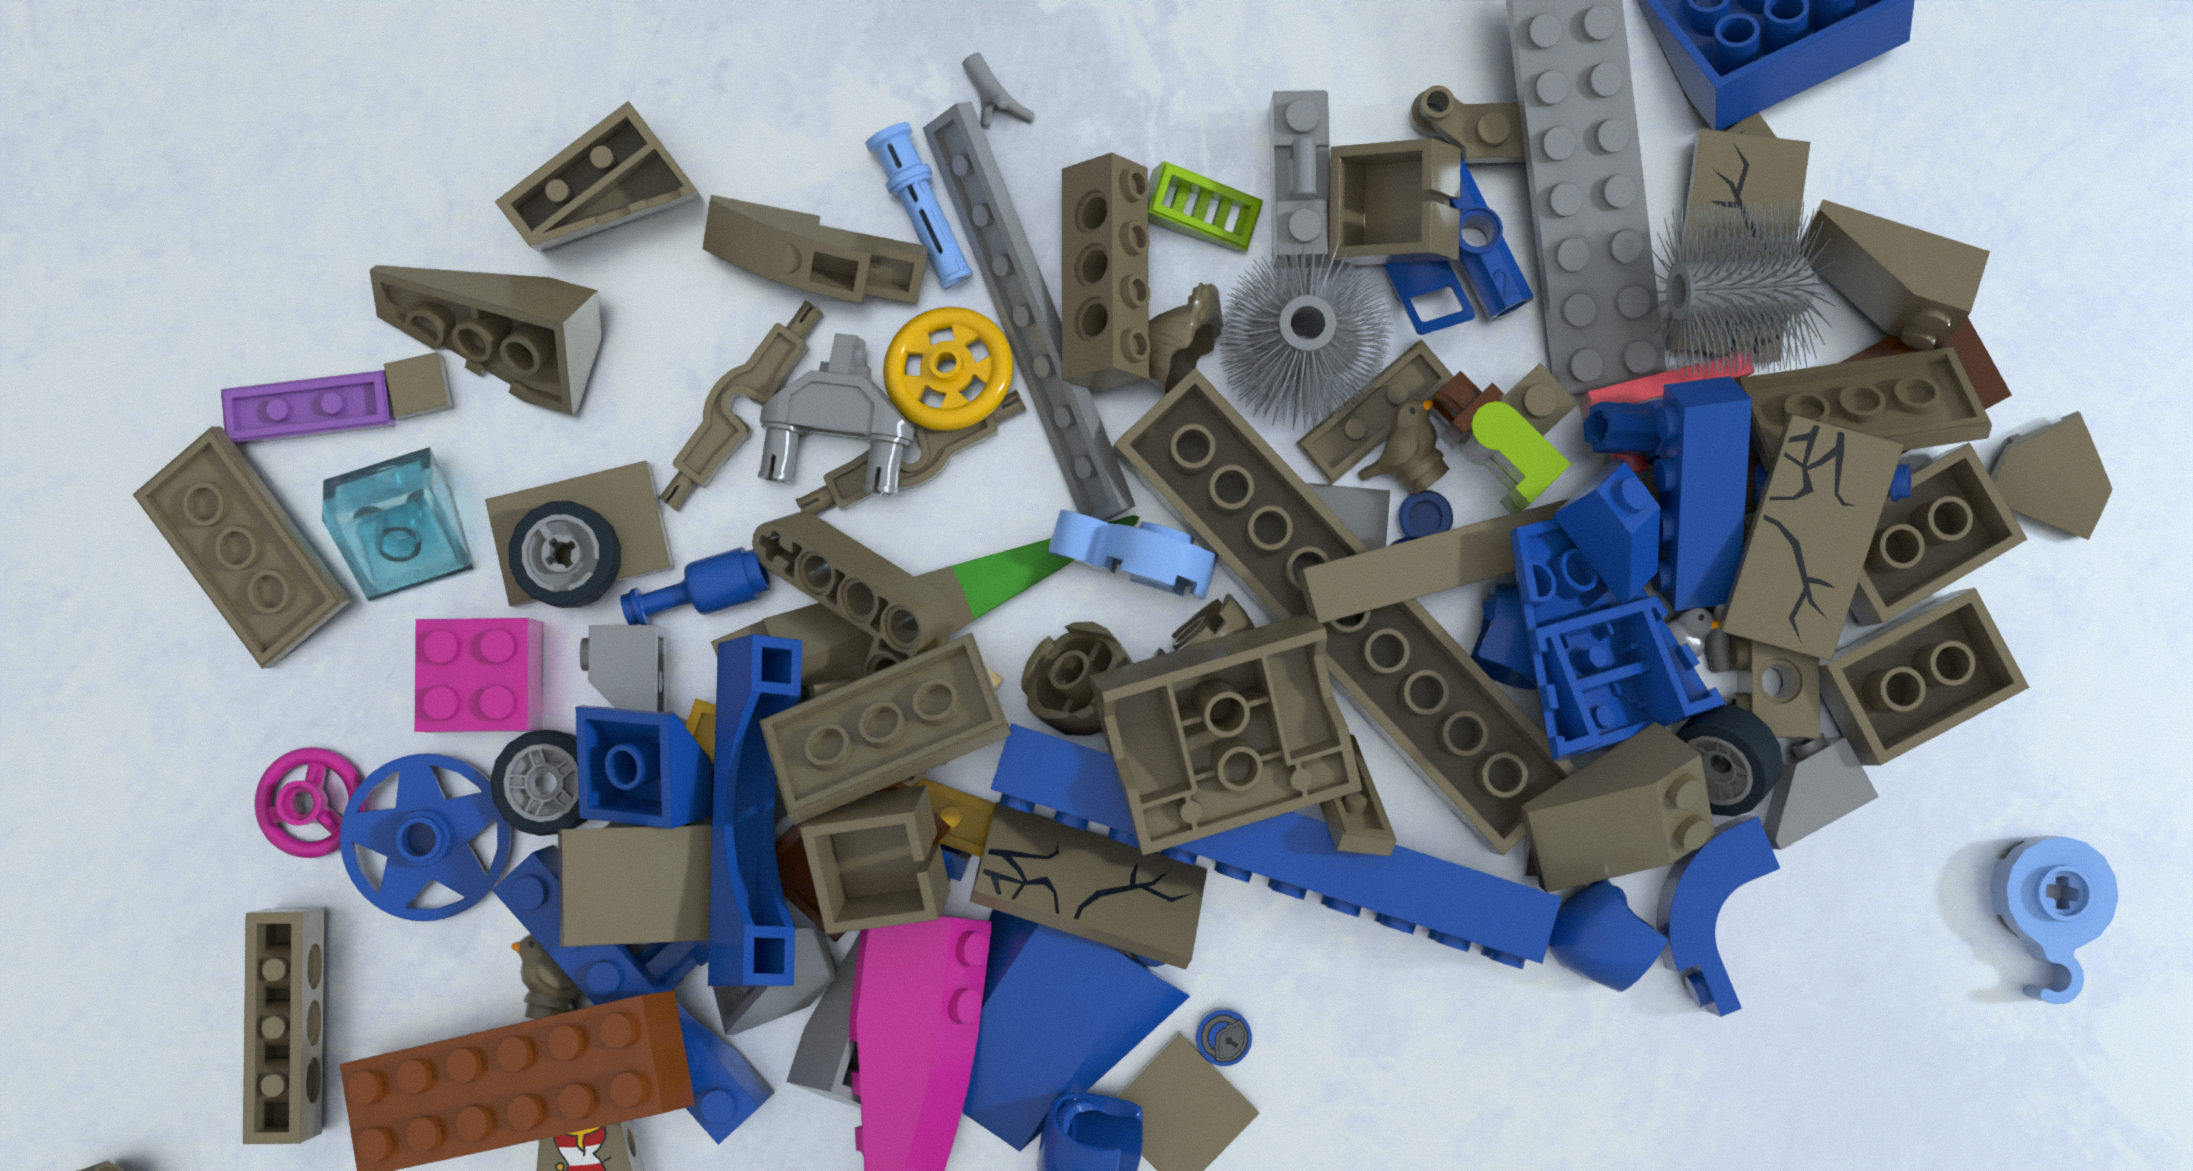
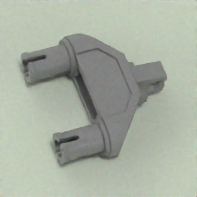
[758,333,915,496]

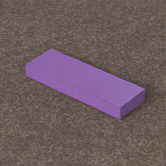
[221,370,395,445]

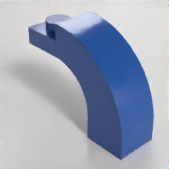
[1656,815,1781,1017]

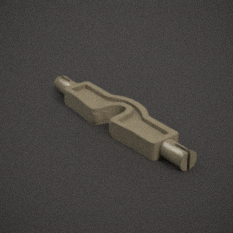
[658,300,823,511]
[796,389,1027,515]

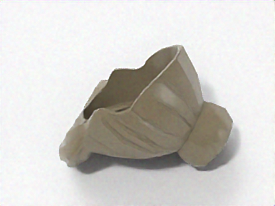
[1148,282,1223,394]

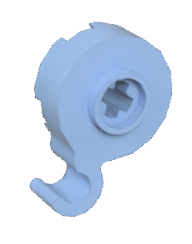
[1047,510,1218,600]
[1990,835,2119,1005]

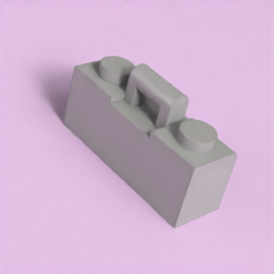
[1269,90,1331,269]

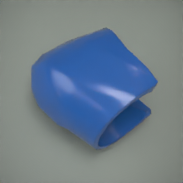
[1470,583,1538,690]
[1548,879,1669,992]
[1037,1093,1143,1171]

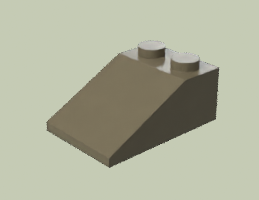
[1796,199,1990,350]
[1521,722,1715,893]

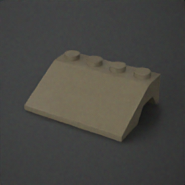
[1089,613,1362,856]

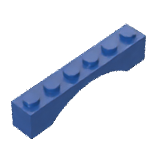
[708,634,802,987]
[492,844,774,1145]

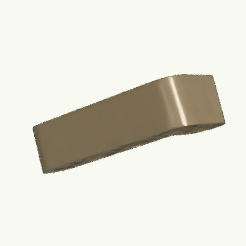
[752,511,954,676]

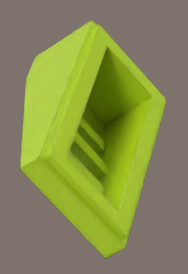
[1148,161,1263,253]

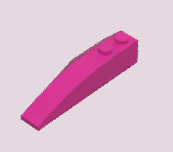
[849,914,992,1171]

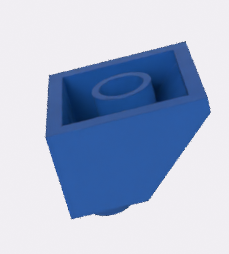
[575,705,712,829]

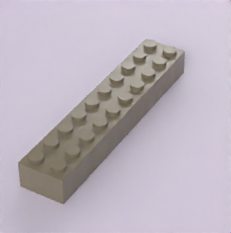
[1113,367,1578,856]

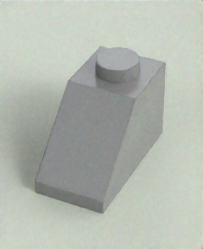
[580,625,666,712]
[1763,733,1879,850]
[713,928,836,1035]

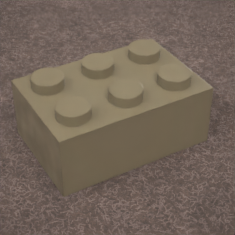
[1850,442,2028,627]
[1819,587,2030,766]

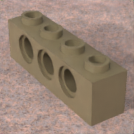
[1062,152,1150,392]
[1730,513,1820,738]
[243,908,324,1144]

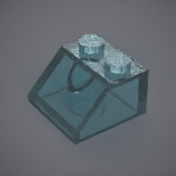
[322,447,474,601]

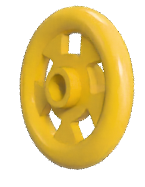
[883,306,1013,431]

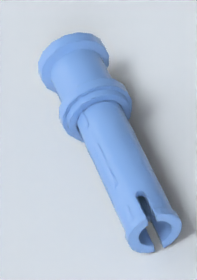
[865,122,973,289]

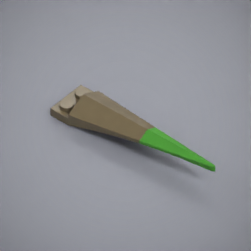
[711,515,1140,705]

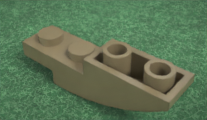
[702,195,928,304]

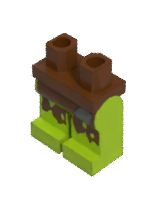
[1430,370,1571,514]

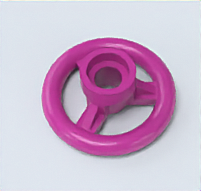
[254,747,366,858]

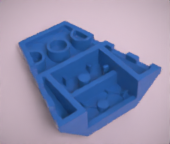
[1510,518,1726,762]
[962,909,1190,1152]

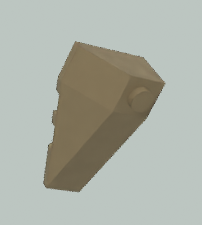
[370,265,602,416]

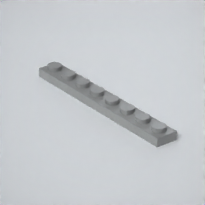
[923,102,1136,522]

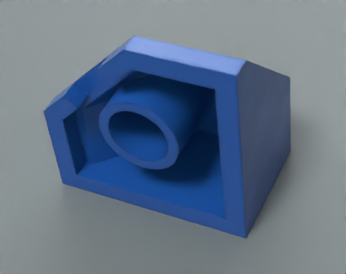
[1552,457,1660,605]

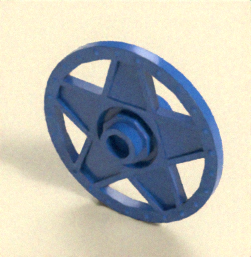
[340,753,512,921]

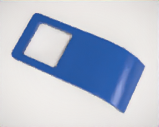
[1383,260,1475,335]

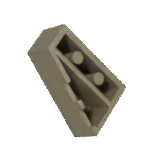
[494,101,701,252]

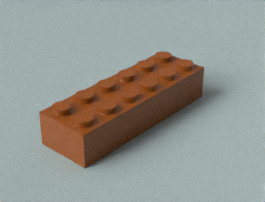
[340,990,695,1171]

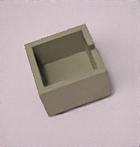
[1329,138,1461,265]
[800,785,951,935]

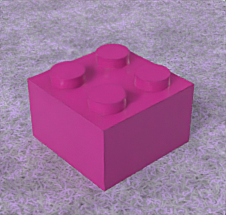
[414,618,543,733]

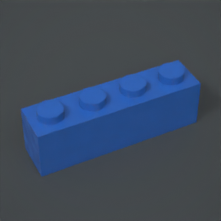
[1651,376,1752,611]

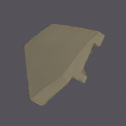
[1990,411,2113,540]

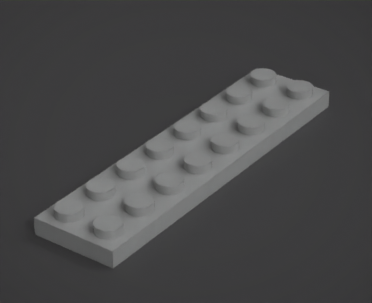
[1506,0,1667,395]

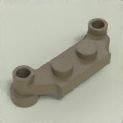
[1409,85,1526,163]

